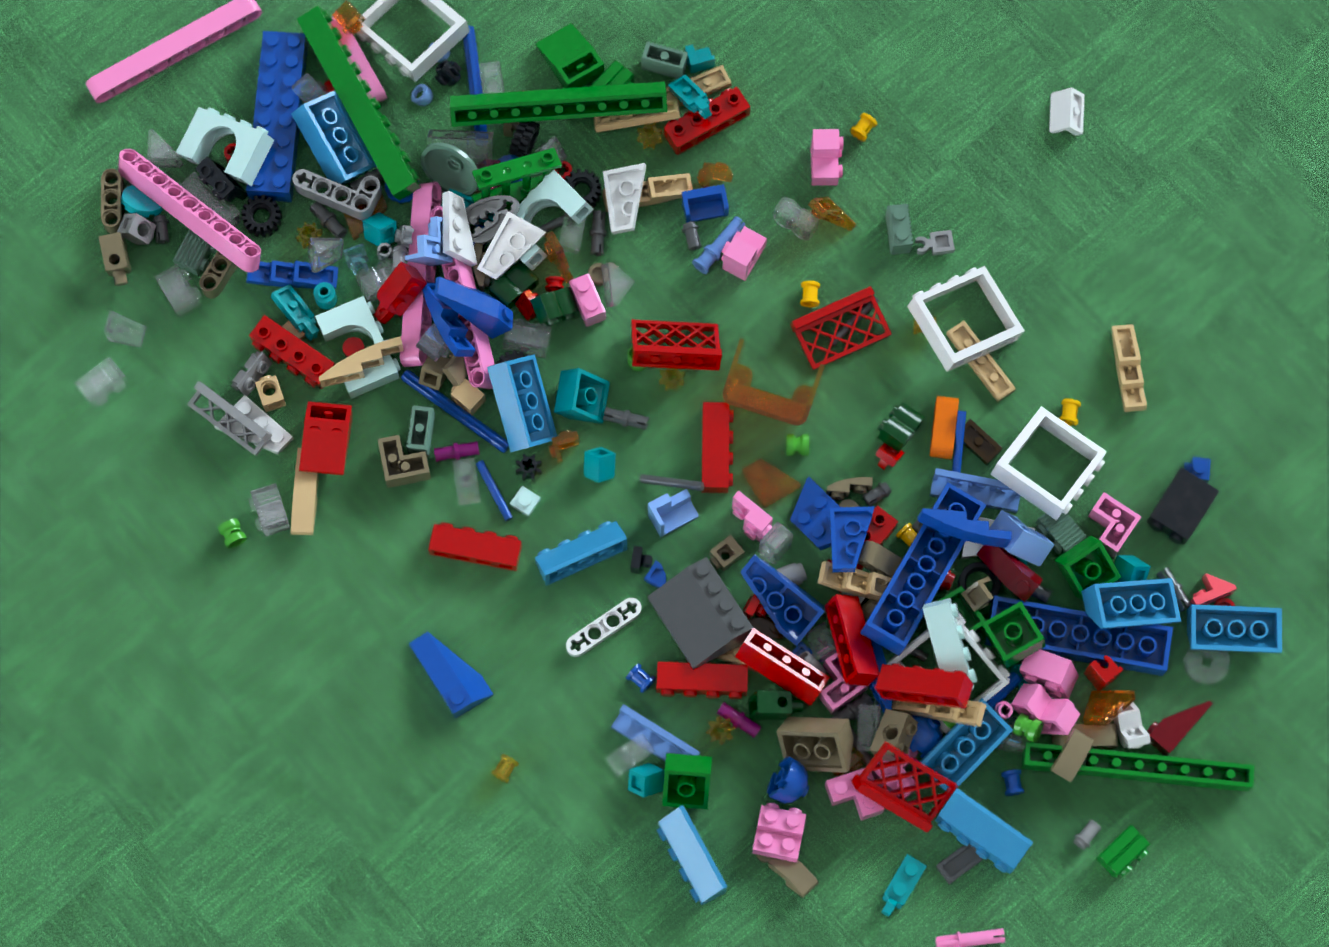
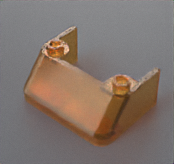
[723,338,825,426]

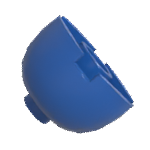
[909,715,943,758]
[767,756,810,803]

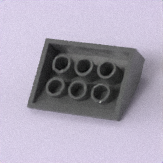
[647,557,753,670]

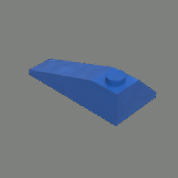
[435,277,513,339]
[740,554,825,646]
[408,632,494,719]

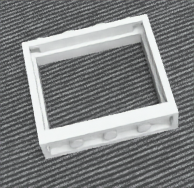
[354,0,470,82]
[907,266,1025,372]
[990,406,1107,521]
[887,613,1010,734]

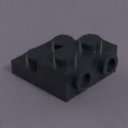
[195,156,248,202]

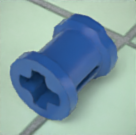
[626,664,656,693]
[1001,769,1025,796]

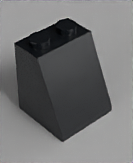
[1146,467,1219,545]

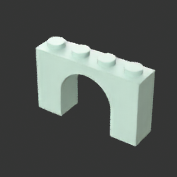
[176,107,274,186]
[517,170,594,271]
[315,296,401,399]

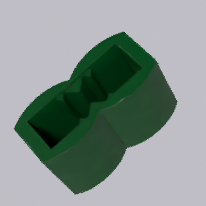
[489,261,539,309]
[530,287,579,326]
[877,402,925,452]

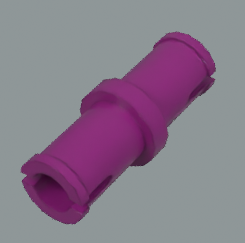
[434,441,480,462]
[716,702,762,738]

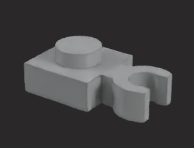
[394,225,414,248]
[915,230,955,256]

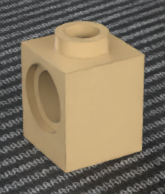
[255,375,287,412]
[451,378,486,416]

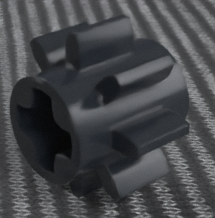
[435,60,462,87]
[515,454,542,482]

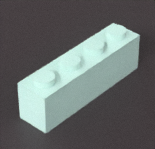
[923,598,977,690]

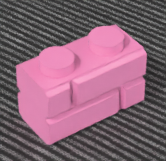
[569,274,606,327]

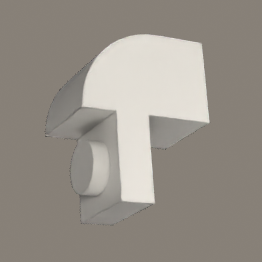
[1111,702,1151,749]

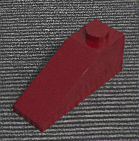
[977,545,1043,602]
[1147,700,1213,756]

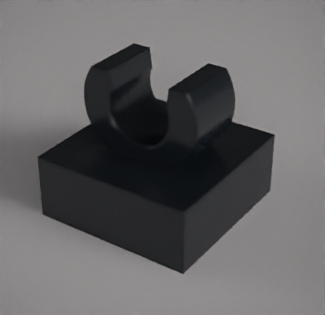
[630,546,653,574]

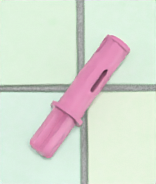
[935,928,1005,947]

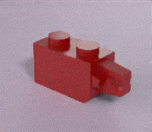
[374,262,427,324]

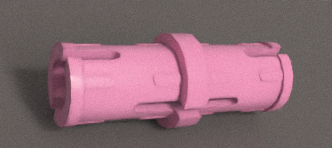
[994,701,1013,719]

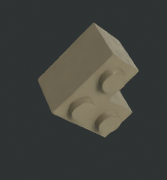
[377,435,431,488]

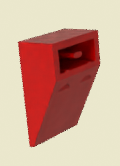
[299,401,352,476]

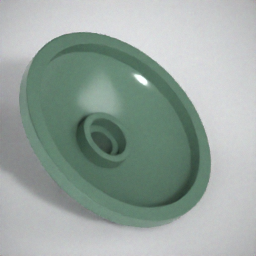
[421,143,478,195]

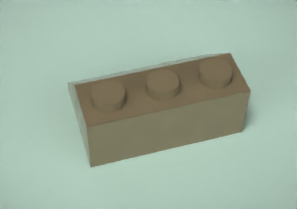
[776,717,853,773]

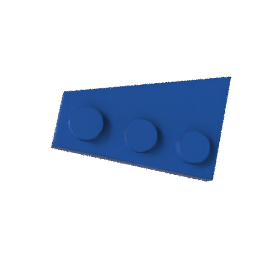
[829,506,875,573]

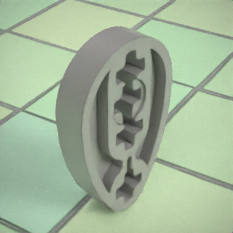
[466,195,520,244]

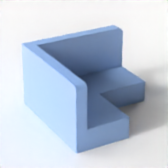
[405,216,453,266]
[648,489,699,538]
[989,510,1054,566]

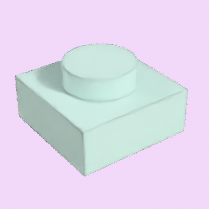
[510,486,541,517]

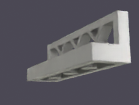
[187,381,272,456]

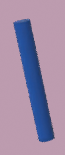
[952,411,966,473]
[475,460,513,521]

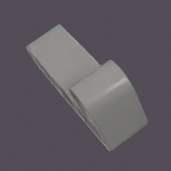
[292,169,382,220]

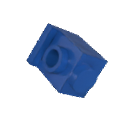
[1184,457,1211,483]

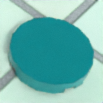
[121,185,163,217]

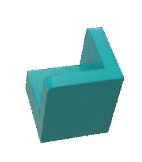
[685,44,715,74]
[363,213,397,246]
[584,447,616,483]
[1114,555,1151,582]
[628,763,665,798]

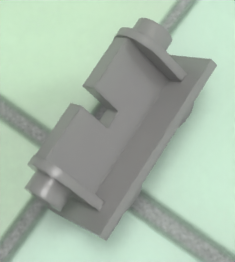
[231,351,272,397]

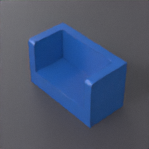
[681,184,729,223]

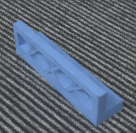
[930,468,1020,513]
[611,704,700,761]

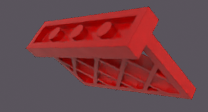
[790,286,892,370]
[631,319,722,371]
[851,741,958,833]

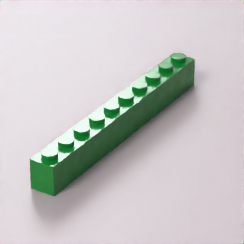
[297,5,421,201]
[450,81,667,127]
[1021,742,1254,792]

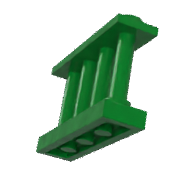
[472,148,562,214]

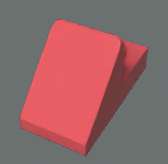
[1190,573,1237,605]

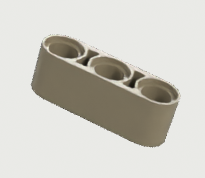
[101,168,124,234]
[199,251,238,298]
[858,540,902,578]
[1052,723,1118,750]

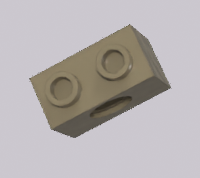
[870,709,918,761]

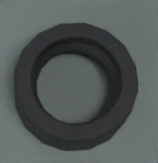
[957,562,1001,603]

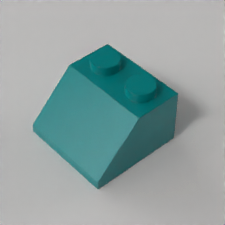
[554,368,610,424]

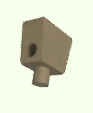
[98,232,131,286]

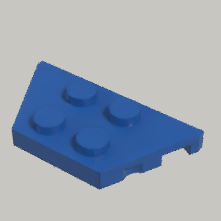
[790,477,840,551]

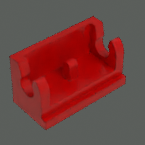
[1084,655,1123,692]

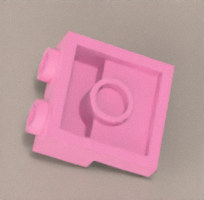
[731,490,773,543]
[752,803,806,863]

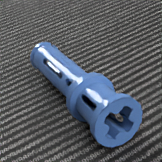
[692,216,745,274]

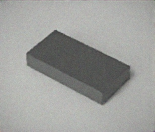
[935,844,983,885]

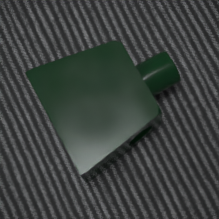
[748,690,803,721]

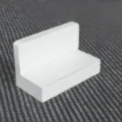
[1049,87,1084,136]

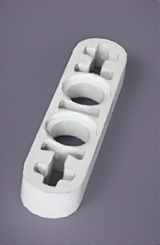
[566,598,641,657]

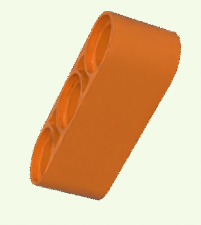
[929,396,959,460]

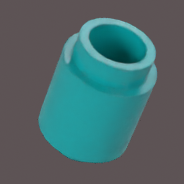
[313,282,337,310]

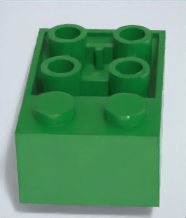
[535,23,604,88]

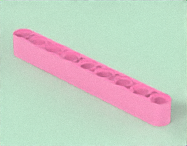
[86,0,262,103]
[118,149,261,272]
[400,182,442,367]
[430,206,495,389]

